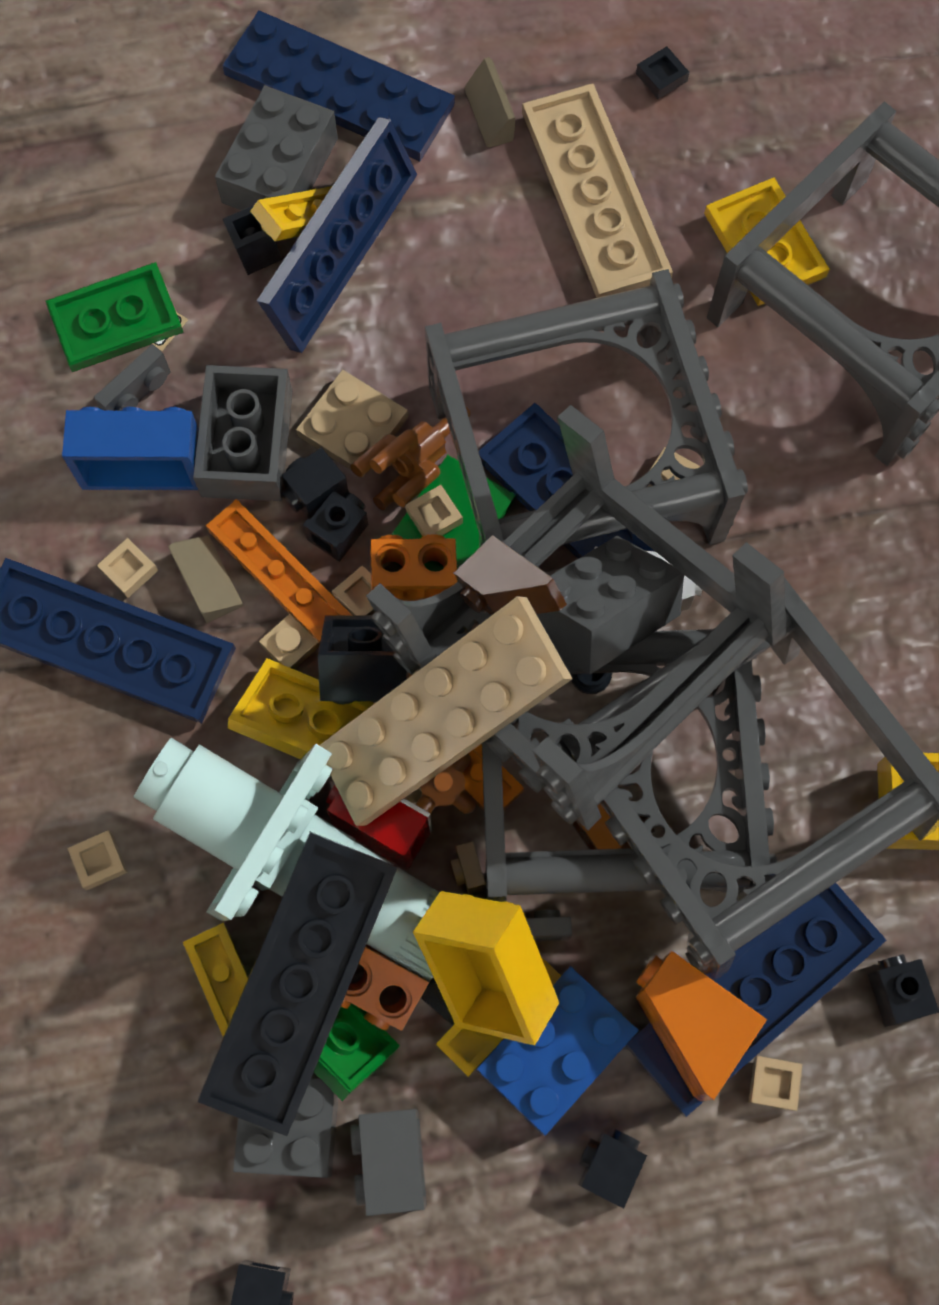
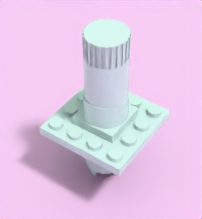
[134,738,440,981]

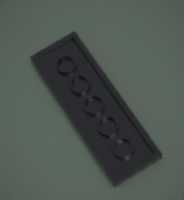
[198,831,398,1136]

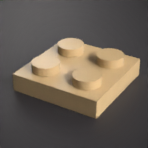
[296,370,408,477]

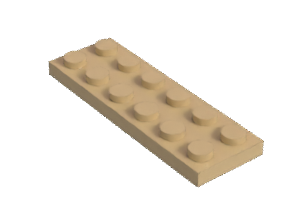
[522,83,673,298]
[319,596,572,826]

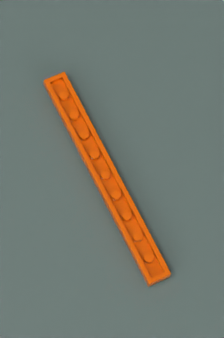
[206,499,524,811]

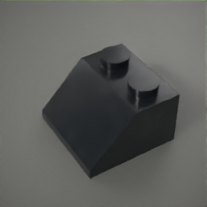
[318,615,409,704]

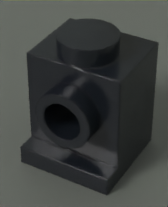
[303,490,369,562]

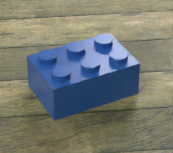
[62,407,199,490]
[477,966,639,1136]

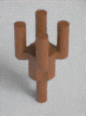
[350,407,471,510]
[415,753,476,814]

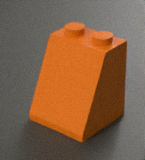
[636,951,767,1102]

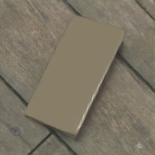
[465,57,515,148]
[168,535,244,624]

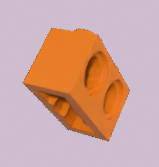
[370,534,457,601]
[341,944,429,1031]

